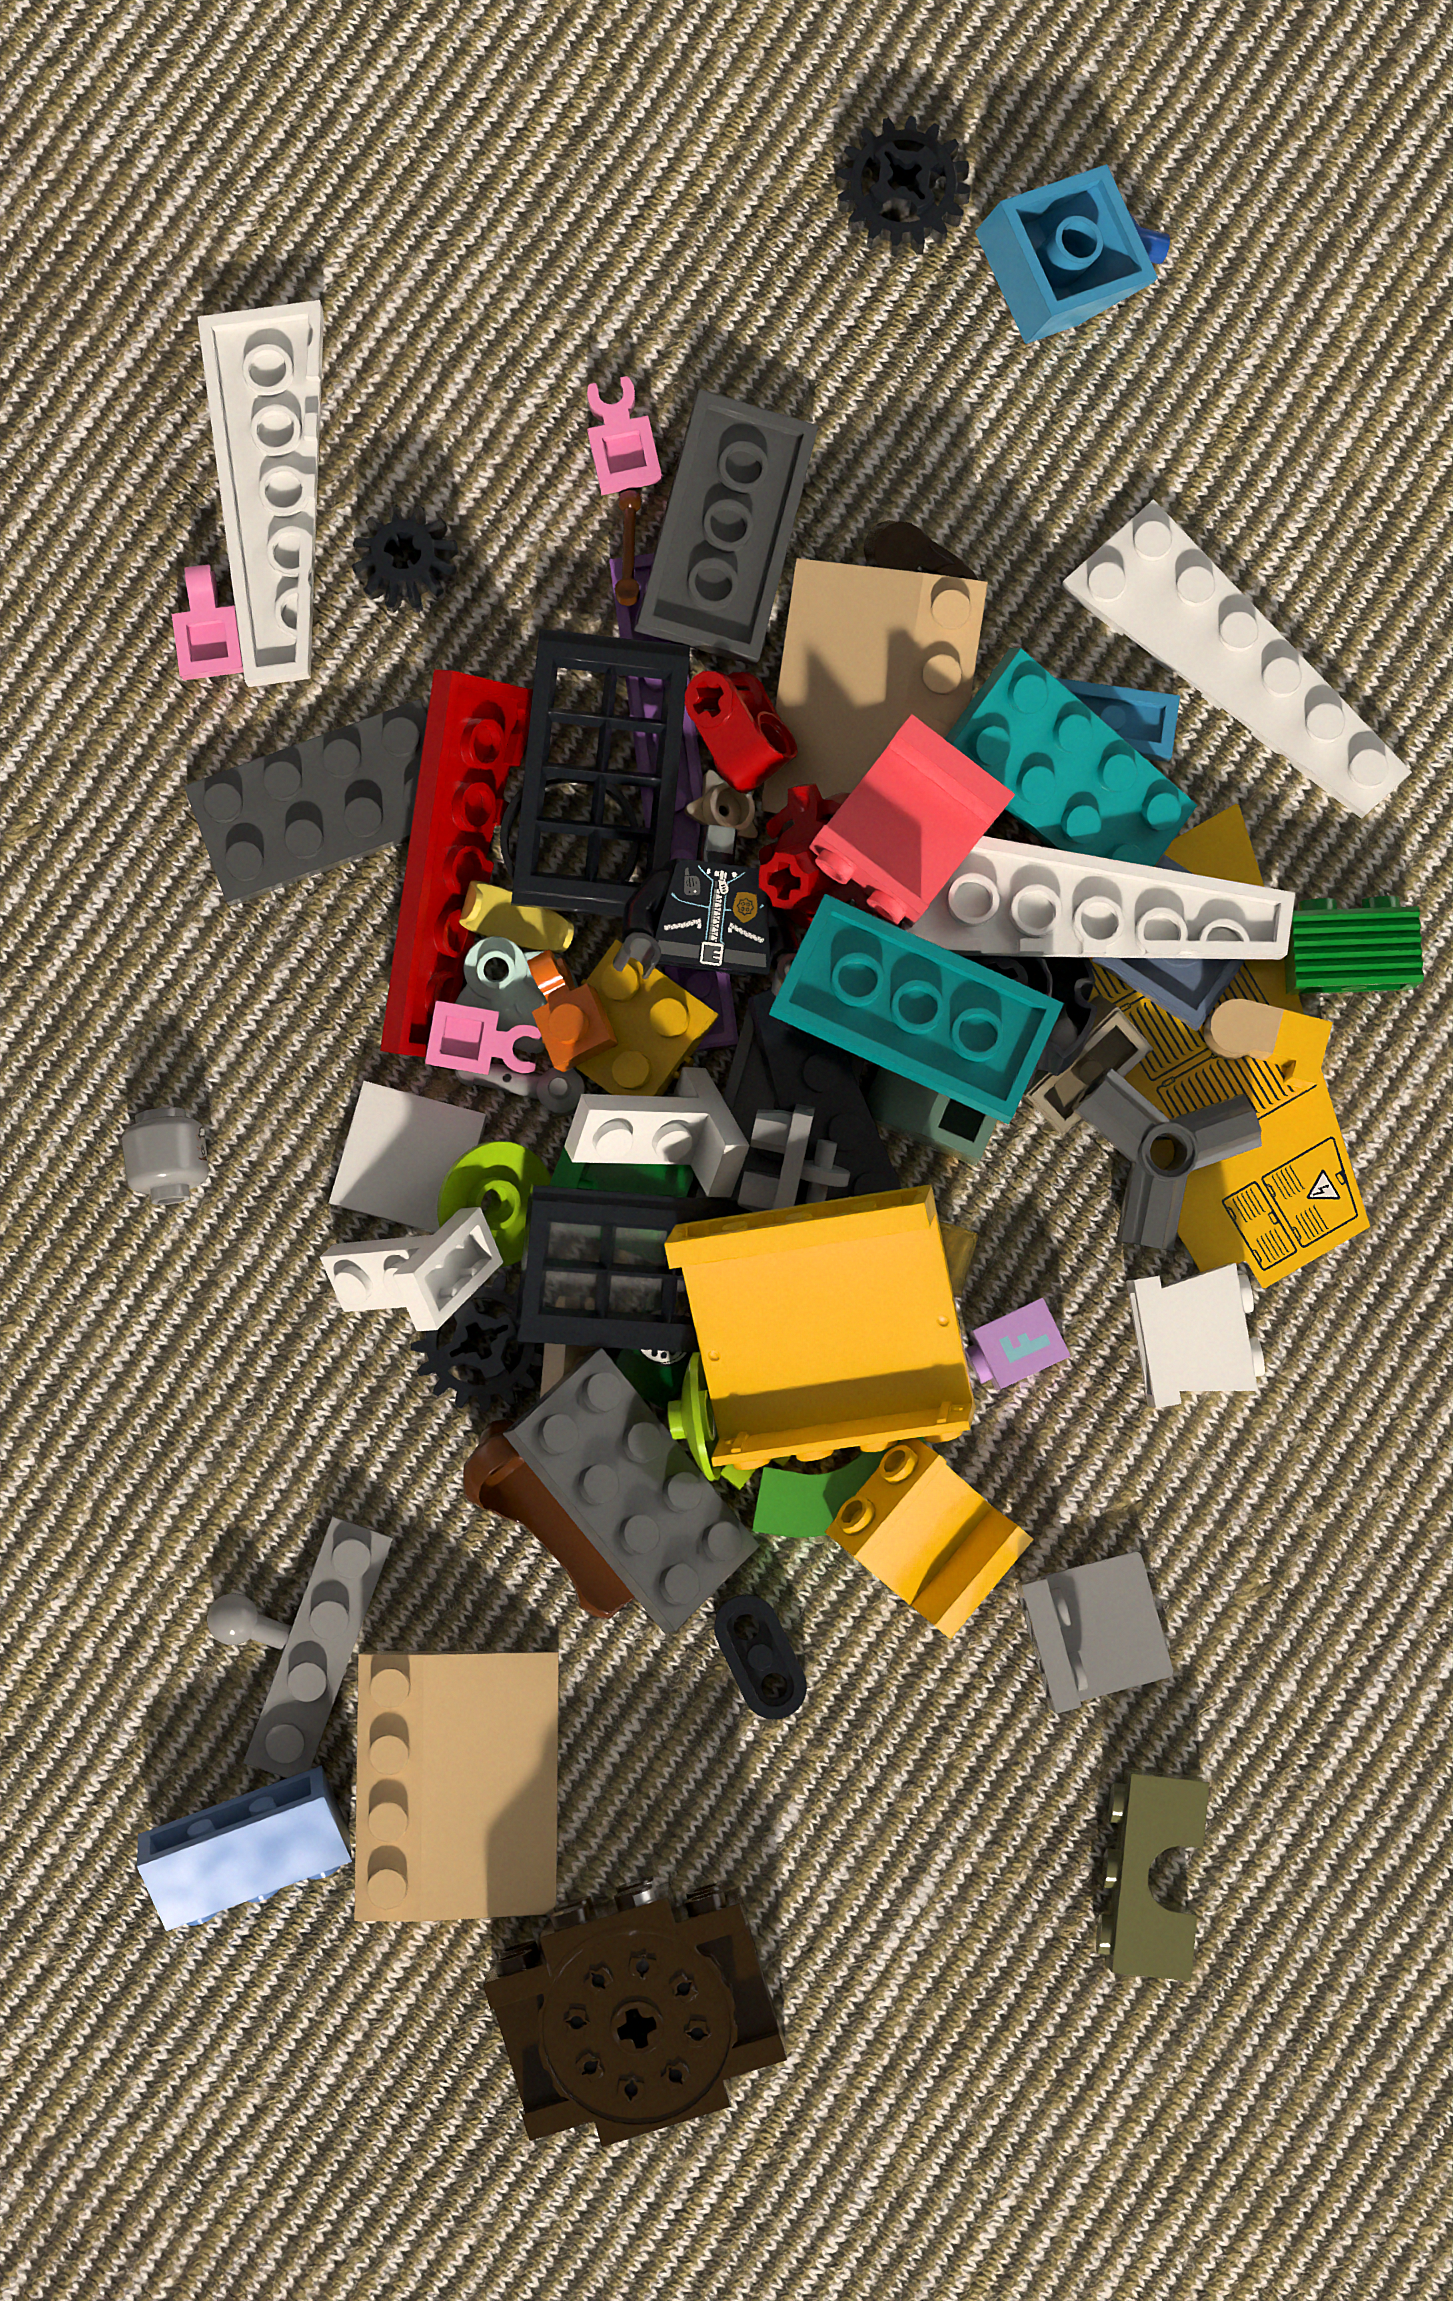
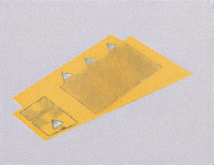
[1086,804,1370,1288]

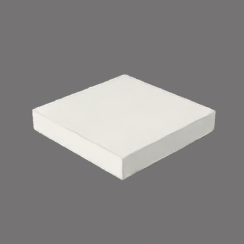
[329,1081,488,1233]

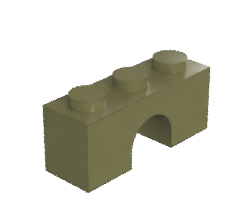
[1096,1768,1210,1982]

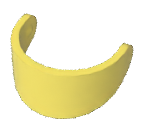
[459,881,574,953]

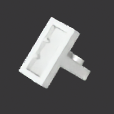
[564,1067,750,1197]
[320,1207,503,1331]

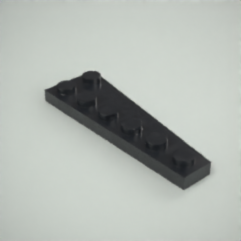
[747,988,960,1326]

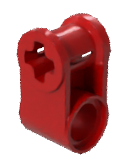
[685,671,798,794]

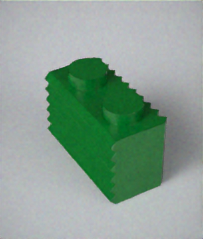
[1284,896,1424,995]

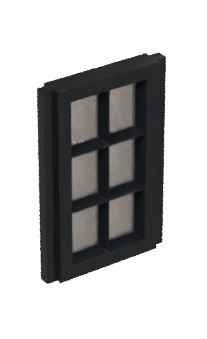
[515,1184,753,1353]

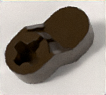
[864,520,979,580]

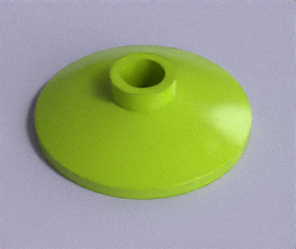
[437,1141,551,1268]
[668,1351,722,1481]

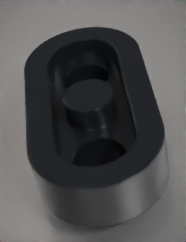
[714,1594,807,1720]

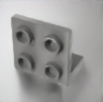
[1015,1551,1173,1714]

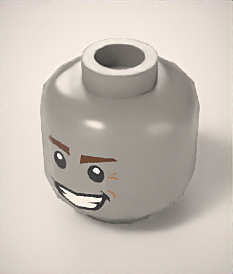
[122,1107,209,1205]

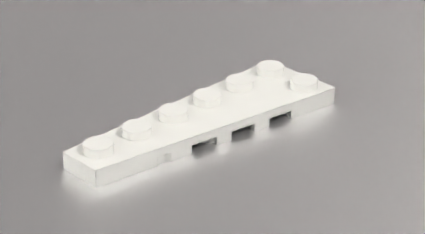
[901,836,1295,960]

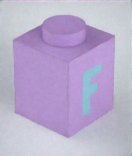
[964,1298,1071,1391]

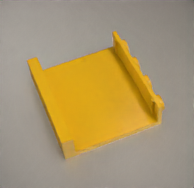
[664,1184,976,1470]

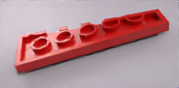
[380,669,533,1057]

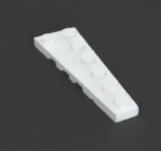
[197,300,324,687]
[1061,499,1412,819]

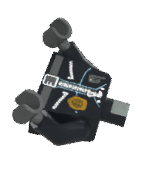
[613,825,800,996]

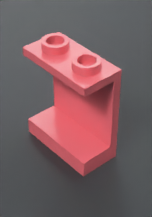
[809,714,1015,928]

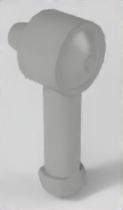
[455,1062,587,1116]

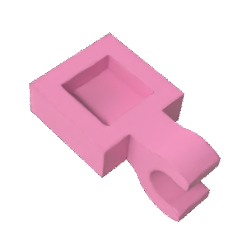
[172,564,244,680]

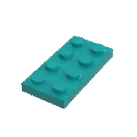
[944,648,1198,867]
[769,894,1064,1124]

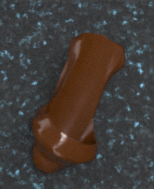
[463,1419,635,1620]

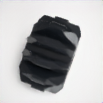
[352,504,459,613]

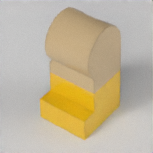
[1203,998,1333,1090]

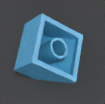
[975,164,1158,344]

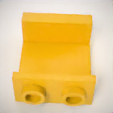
[824,1438,1034,1639]

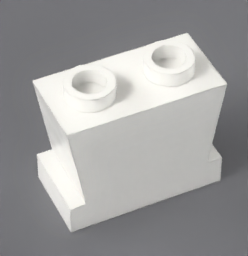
[1126,1263,1265,1408]

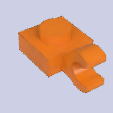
[527,949,619,1073]

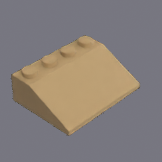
[761,558,988,819]
[354,1650,559,1922]

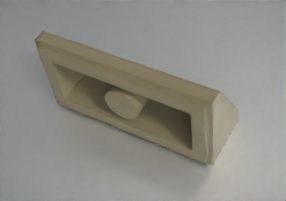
[1022,995,1154,1137]

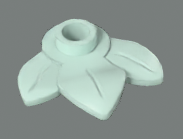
[455,936,578,1054]

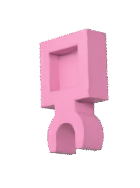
[587,376,662,496]
[425,1001,541,1075]

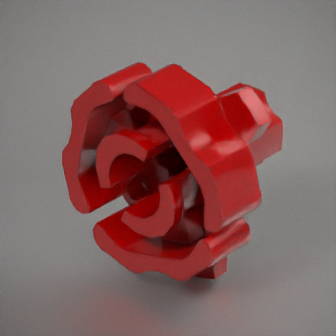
[759,783,877,929]

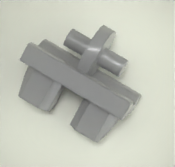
[737,1104,850,1212]

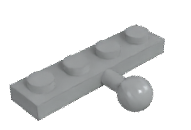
[207,1516,393,1778]

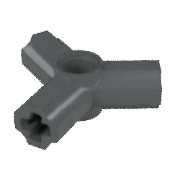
[1072,1067,1262,1251]

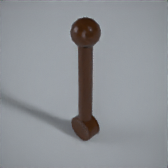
[614,489,642,606]

